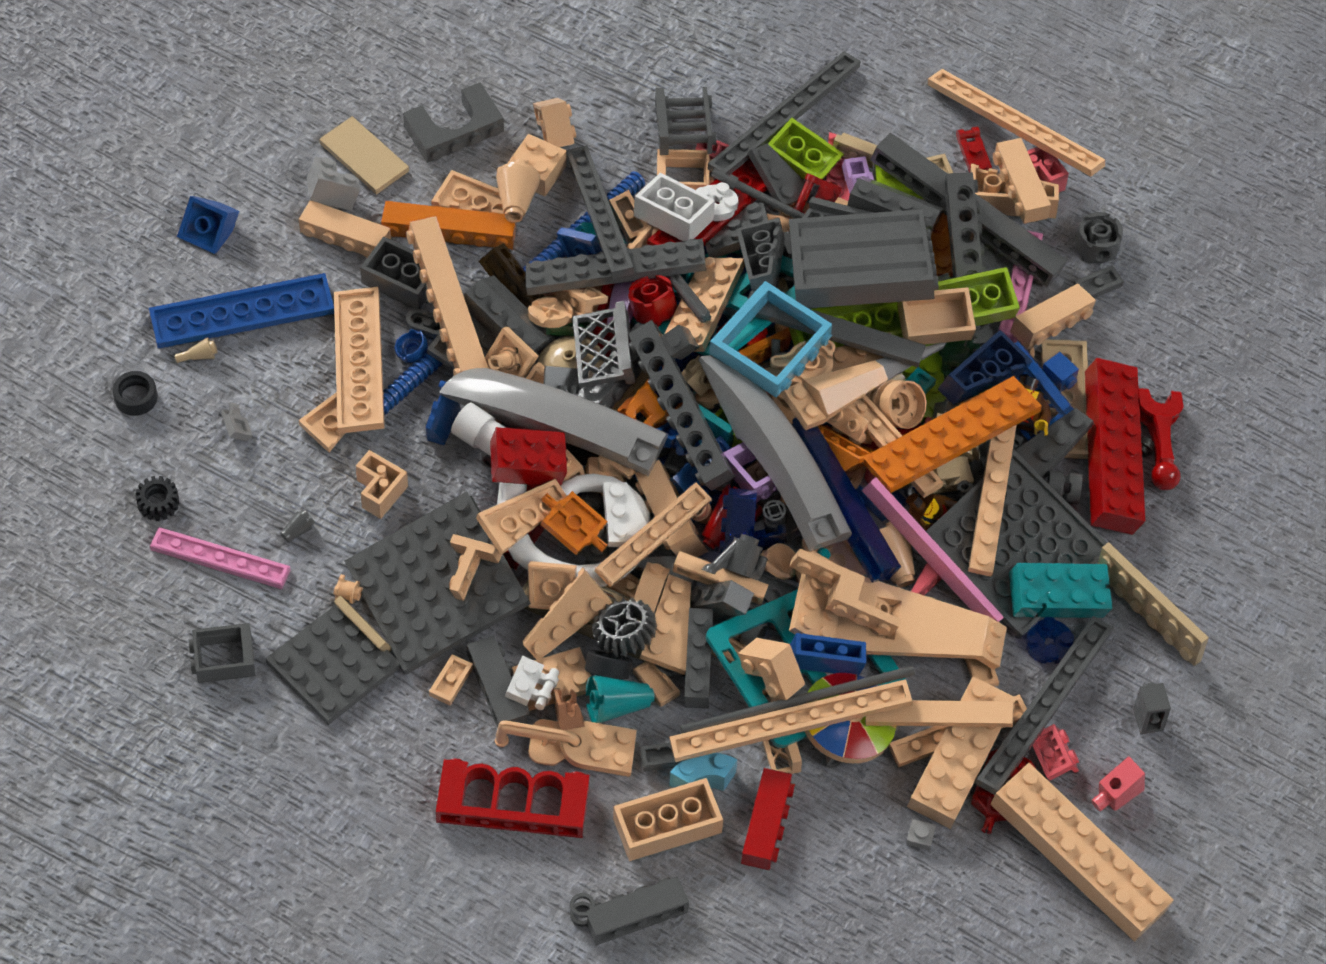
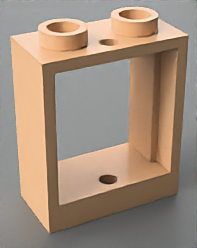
[657,149,714,190]

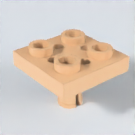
[485,327,538,378]

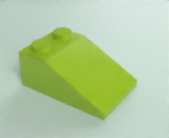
[768,117,844,179]

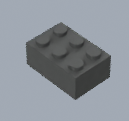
[360,236,428,309]

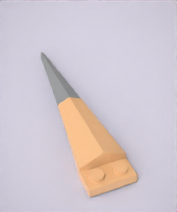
[781,342,946,430]

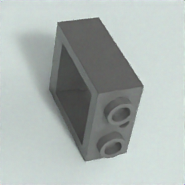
[188,623,256,683]

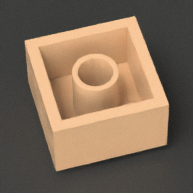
[508,134,566,196]

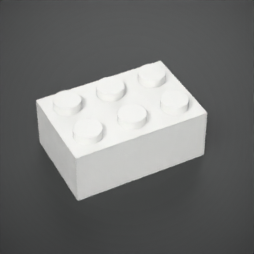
[634,173,715,241]

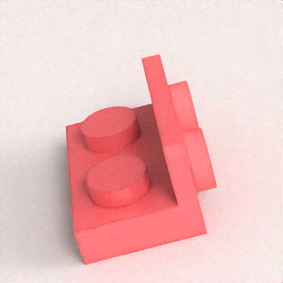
[1032,724,1079,781]

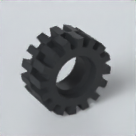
[136,476,179,521]

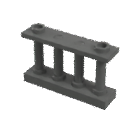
[655,87,716,155]

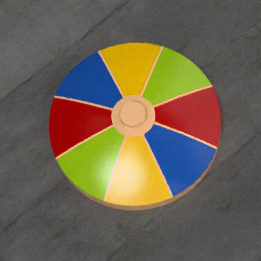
[805,673,896,764]

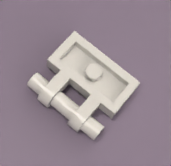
[504,656,559,710]

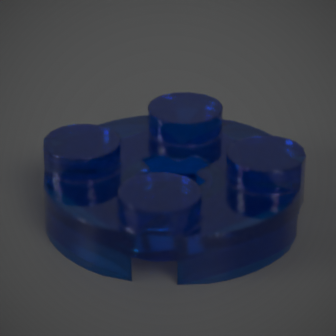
[1026,617,1074,664]

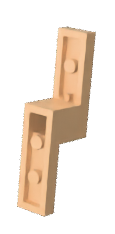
[790,549,901,636]

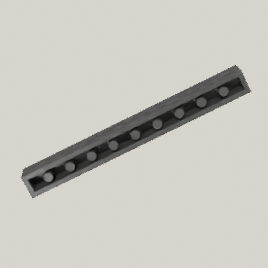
[870,132,1067,288]

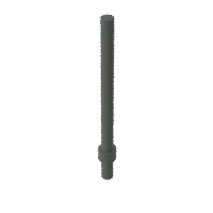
[711,168,804,219]

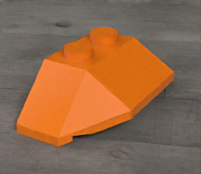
[795,421,874,475]

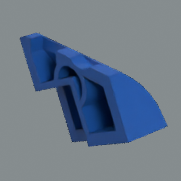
[426,380,461,445]

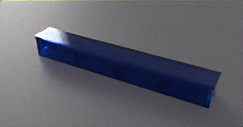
[792,418,901,583]

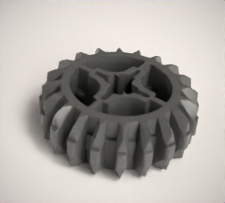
[592,597,657,657]

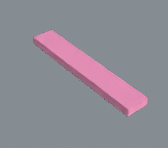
[150,527,291,589]

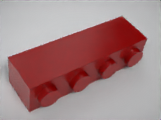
[741,768,795,871]

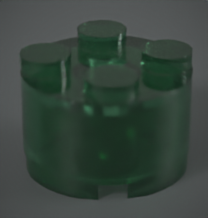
[939,335,980,379]

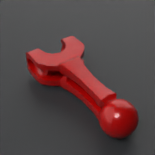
[1139,388,1184,491]

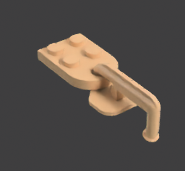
[495,719,637,777]

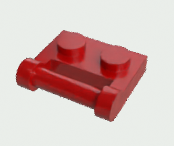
[792,173,843,214]

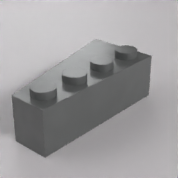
[736,217,785,292]

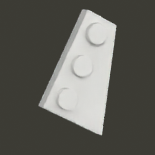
[602,482,647,547]

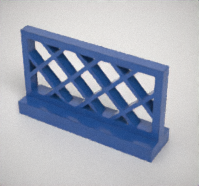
[1015,341,1074,441]

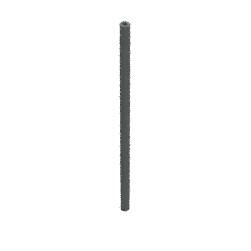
[680,666,915,734]

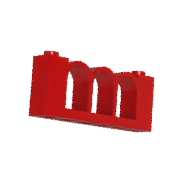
[435,758,590,838]

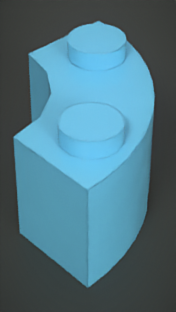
[669,753,737,791]

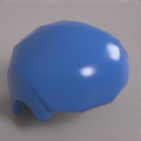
[394,329,429,363]

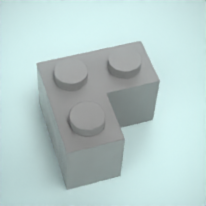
[307,156,360,211]

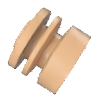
[866,379,927,429]

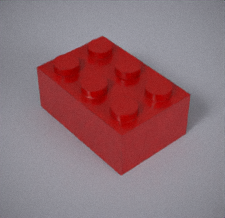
[490,427,567,486]

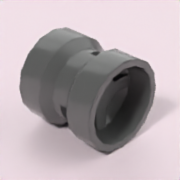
[763,500,787,531]

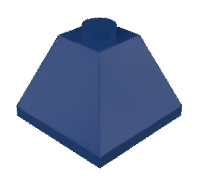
[177,196,239,254]

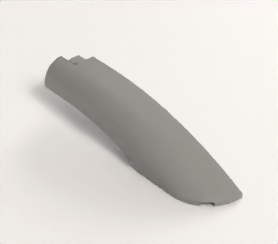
[698,355,852,551]
[439,368,668,476]

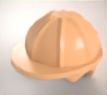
[760,543,796,580]

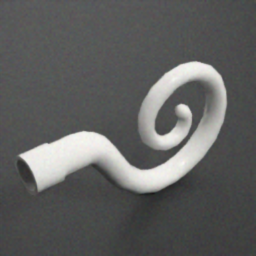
[451,402,651,587]

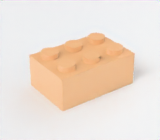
[897,287,976,345]

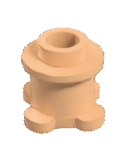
[333,574,363,604]

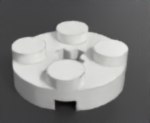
[696,182,738,221]

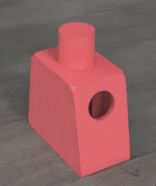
[1091,756,1145,812]

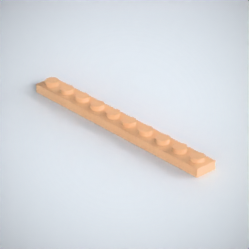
[928,69,1105,177]
[669,679,912,762]

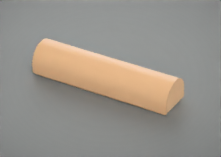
[673,551,769,605]

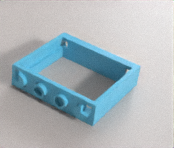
[709,281,832,398]

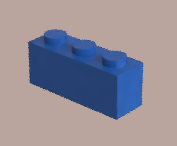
[790,633,866,675]

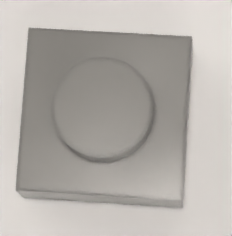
[906,819,936,850]

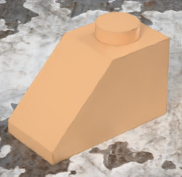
[634,562,670,613]

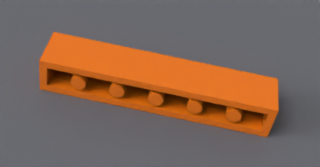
[381,201,517,250]

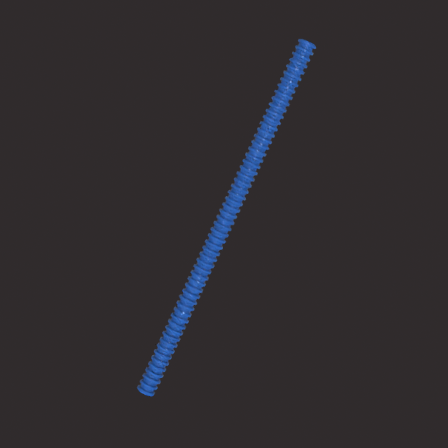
[383,171,645,414]

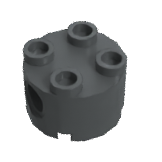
[1076,212,1123,263]

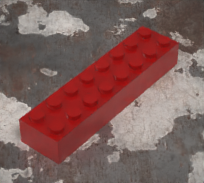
[1085,358,1146,535]

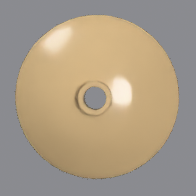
[537,336,604,378]

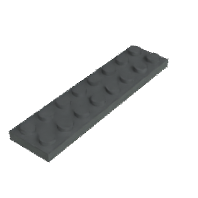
[526,239,706,295]

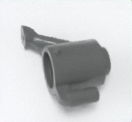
[702,534,768,579]

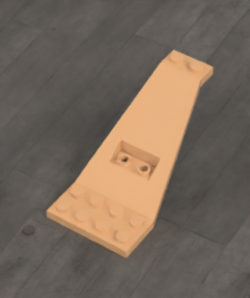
[789,550,1007,670]

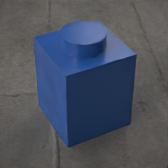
[1042,352,1079,392]

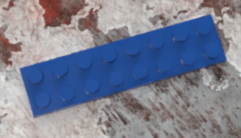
[149,273,334,349]

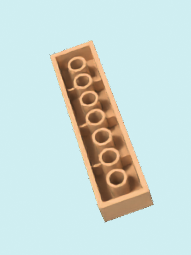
[991,763,1174,942]

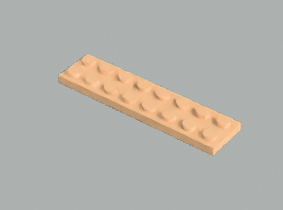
[334,287,385,434]

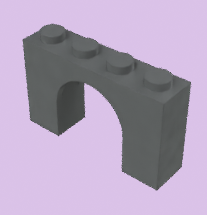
[403,82,504,163]

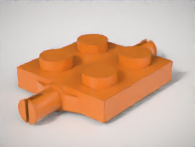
[540,491,608,555]

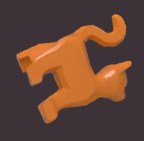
[617,365,683,428]

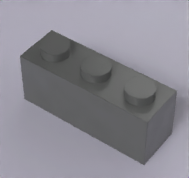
[690,580,754,620]

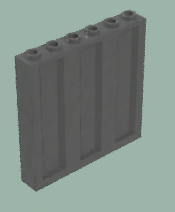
[789,209,939,308]

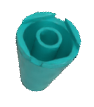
[586,675,655,723]

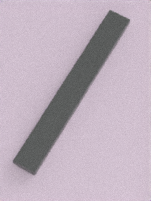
[748,291,926,367]

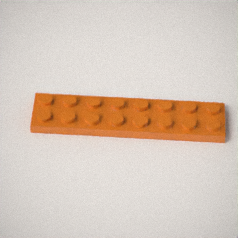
[863,376,1042,493]

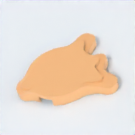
[770,340,835,385]

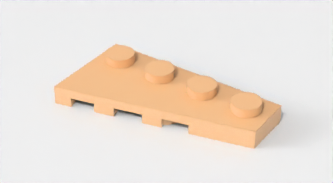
[522,567,613,660]
[639,574,691,675]

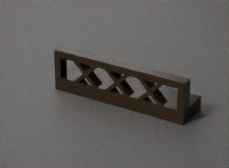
[478,243,545,308]

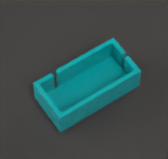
[1009,563,1112,618]

